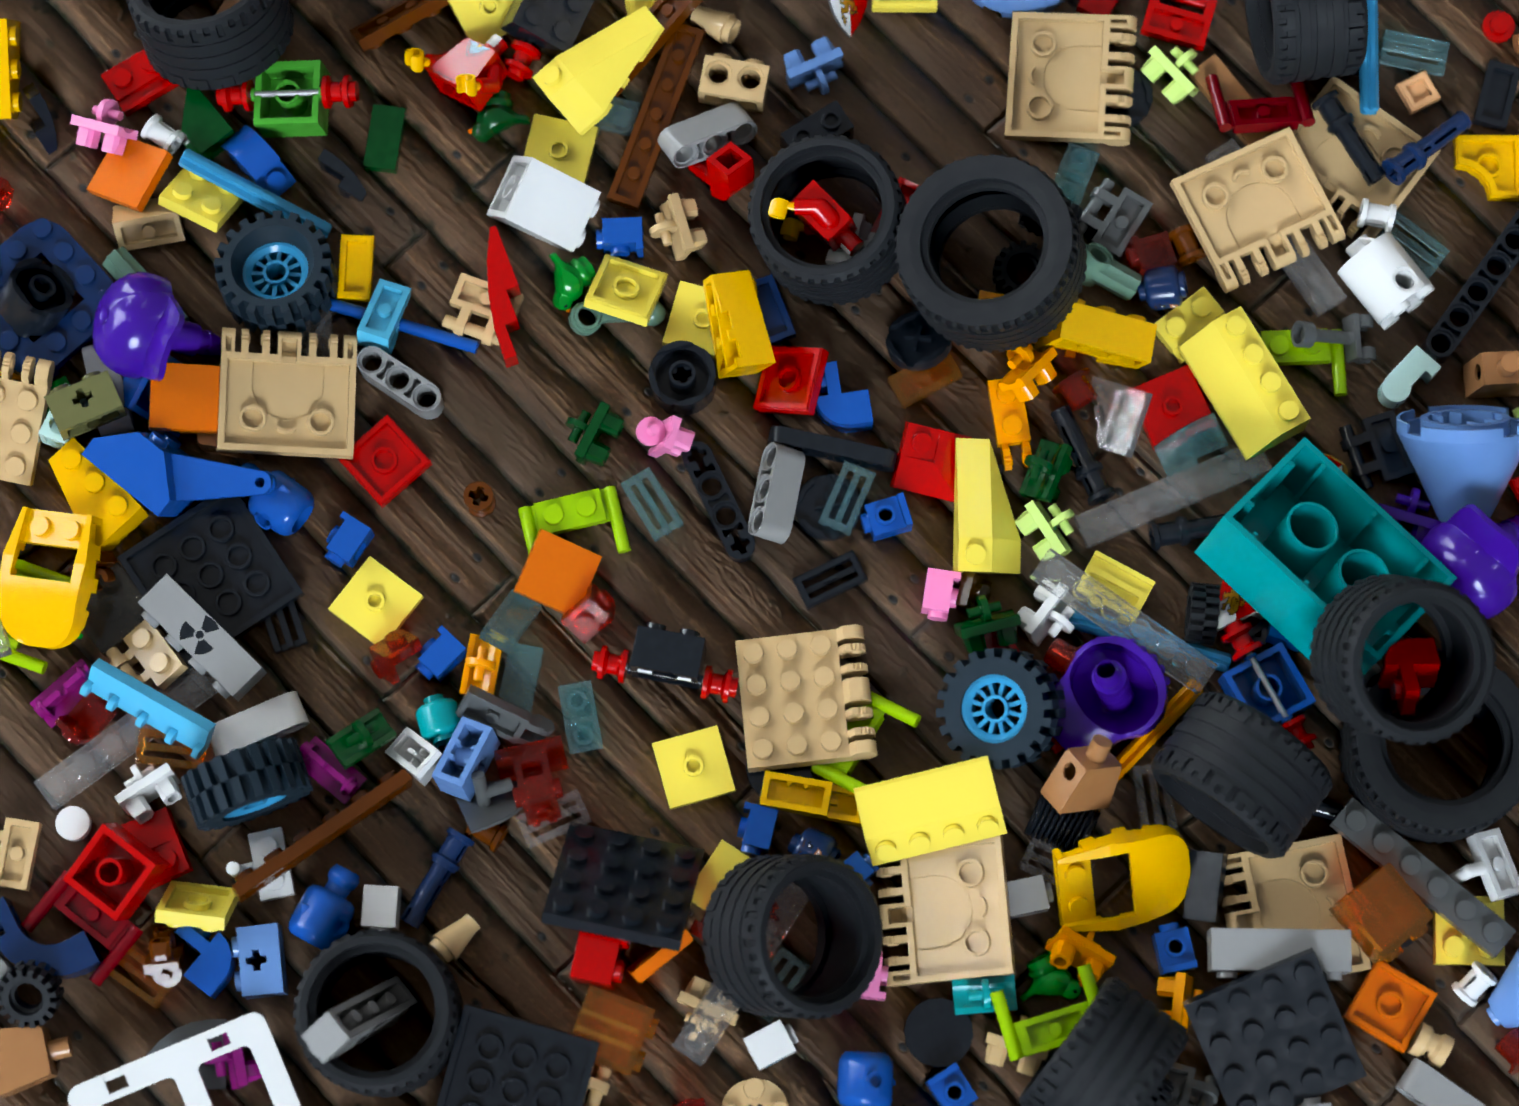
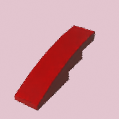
[487,225,521,368]

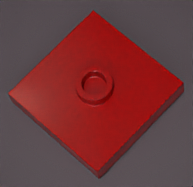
[753,345,829,415]
[1127,365,1216,452]
[338,414,433,509]

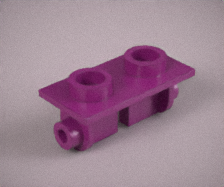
[29,658,92,729]
[299,736,367,805]

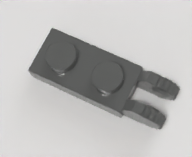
[456,684,555,751]

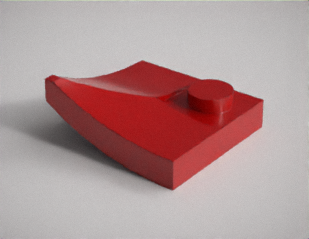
[890,421,972,502]
[121,807,194,890]

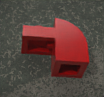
[688,141,755,201]
[1379,638,1441,715]

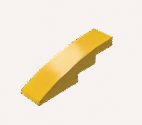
[759,771,862,827]

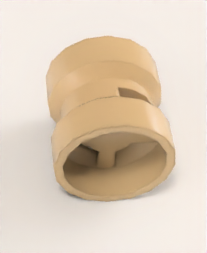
[1407,1022,1455,1069]

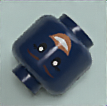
[1138,265,1188,311]
[787,827,841,859]

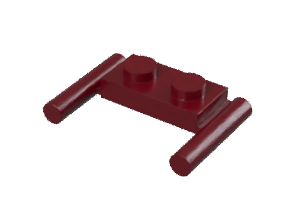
[1205,74,1315,134]
[21,870,143,987]

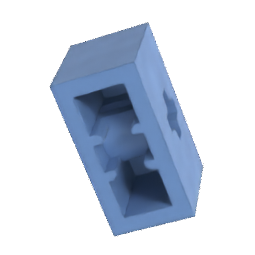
[432,716,501,802]
[231,923,288,1000]

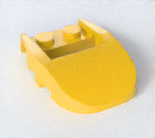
[0,507,103,649]
[1052,824,1191,932]

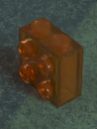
[1329,862,1434,964]
[571,985,660,1077]

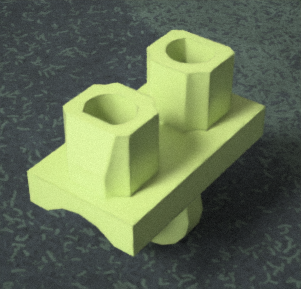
[1140,45,1200,105]
[1014,500,1075,562]

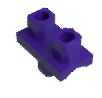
[1378,487,1441,543]

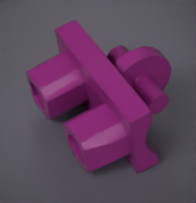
[204,1032,262,1090]

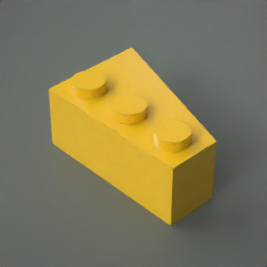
[0,19,23,119]
[703,270,776,379]
[1034,298,1157,369]
[48,437,149,551]

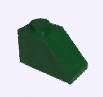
[181,88,235,160]

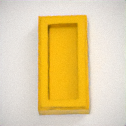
[337,234,375,302]

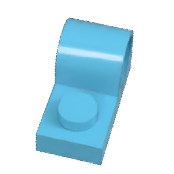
[357,278,411,354]

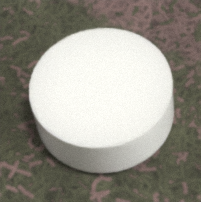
[55,806,92,841]

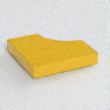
[1453,134,1519,201]

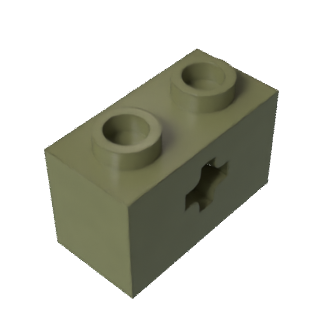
[44,370,127,441]

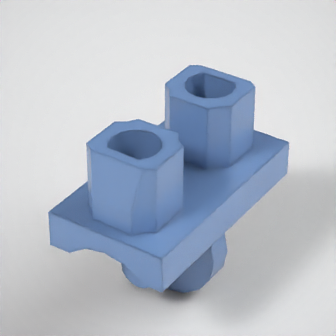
[783,36,844,95]

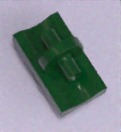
[565,401,625,466]
[1019,438,1073,503]
[953,595,1021,654]
[326,707,397,770]

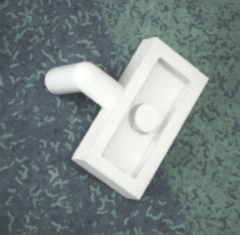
[226,827,296,902]
[1449,828,1519,902]

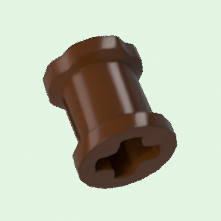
[1167,224,1206,266]
[463,481,496,518]
[464,824,509,853]

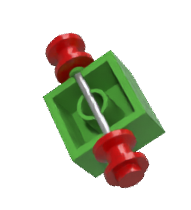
[216,60,360,138]

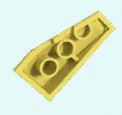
[532,6,664,136]
[953,438,1021,574]

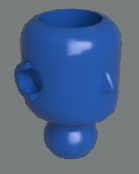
[242,463,315,536]
[288,864,360,950]
[837,1051,896,1106]

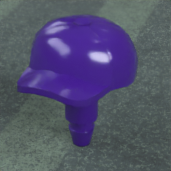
[92,272,221,381]
[1420,504,1519,619]
[1053,636,1170,750]

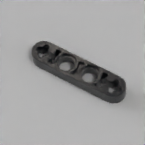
[767,426,898,472]
[682,441,755,563]

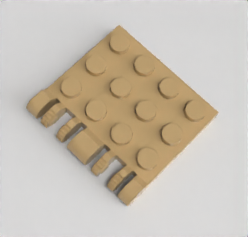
[1004,12,1137,146]
[1292,77,1441,239]
[1170,127,1346,293]
[217,327,357,459]
[0,350,55,486]
[735,624,878,773]
[1222,834,1372,975]
[876,835,1016,987]

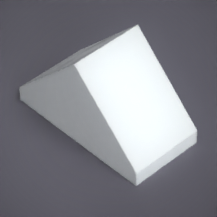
[385,727,442,787]

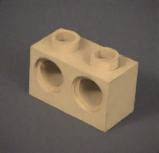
[698,53,770,113]

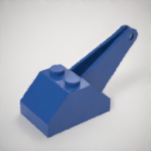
[81,431,277,517]

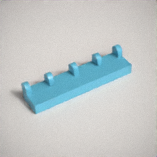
[79,658,216,760]

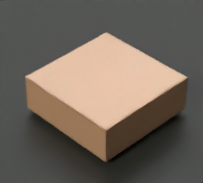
[1395,70,1441,115]

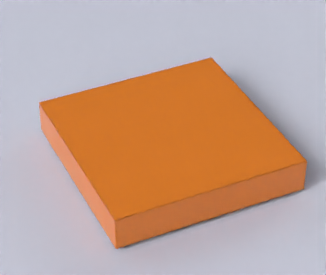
[87,139,173,213]
[149,363,220,434]
[513,529,602,619]
[626,928,694,983]
[1342,957,1438,1054]

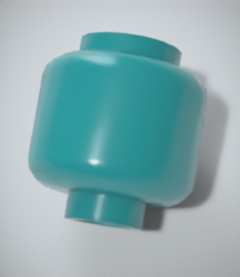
[416,694,461,747]

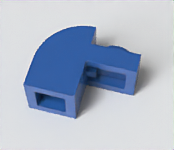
[221,125,297,196]
[816,361,873,433]
[175,926,237,999]

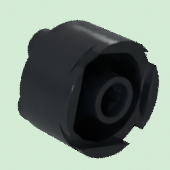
[0,258,75,338]
[649,341,716,416]

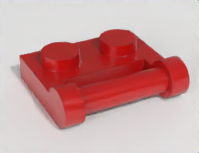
[1140,0,1218,52]

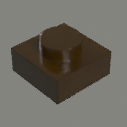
[956,572,992,610]

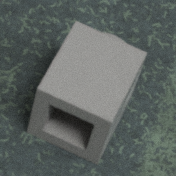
[1007,874,1054,919]

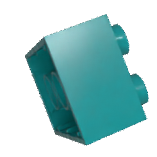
[1194,437,1457,676]

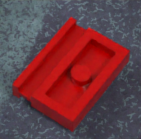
[100,49,179,117]

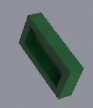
[363,104,407,174]

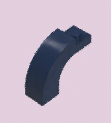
[0,896,103,979]

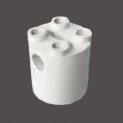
[1337,231,1435,330]

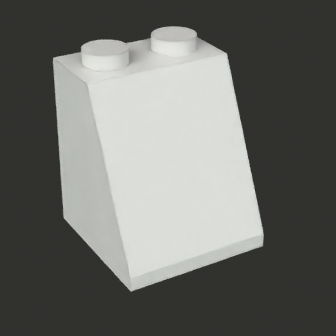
[486,155,601,252]

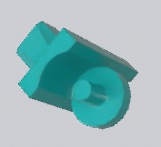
[952,975,1018,1015]

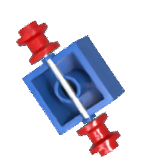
[1217,619,1318,750]

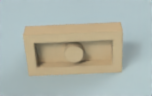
[112,197,185,251]

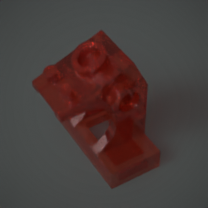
[494,735,569,827]

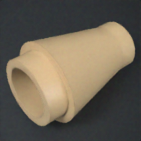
[690,5,741,44]
[428,913,480,964]

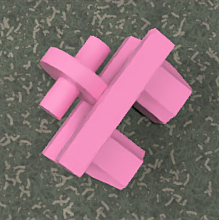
[70,98,139,156]
[636,415,695,458]

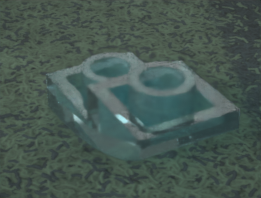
[1054,142,1100,206]
[558,680,603,754]

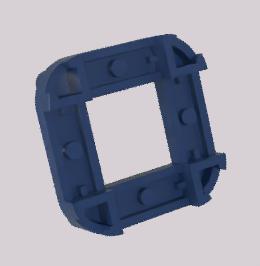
[0,218,114,380]

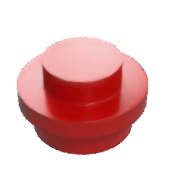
[1482,10,1515,43]

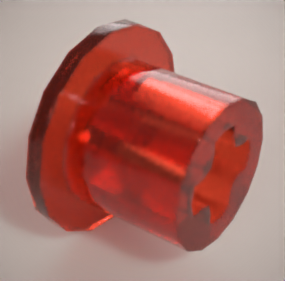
[1052,367,1098,411]
[1044,637,1084,678]
[1495,1028,1519,1076]

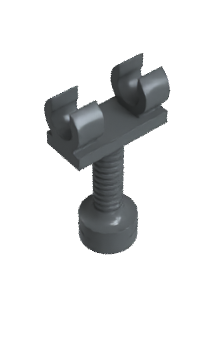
[1291,313,1377,364]

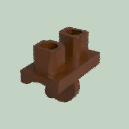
[143,926,187,987]

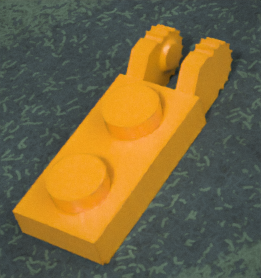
[987,379,1032,471]

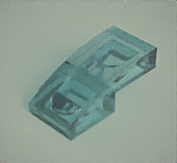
[1154,412,1228,477]

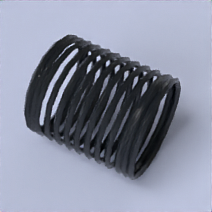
[1024,794,1101,852]

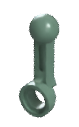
[568,301,666,336]

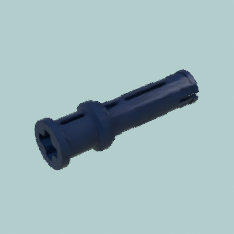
[1381,110,1472,185]
[400,827,475,929]

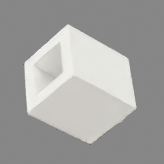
[361,884,402,931]
[743,1019,799,1072]

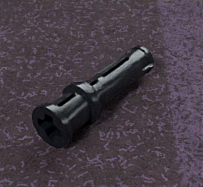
[1311,90,1387,186]
[1050,405,1116,506]
[1148,513,1226,551]

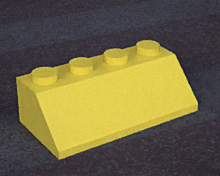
[1178,306,1311,461]
[853,755,1007,866]

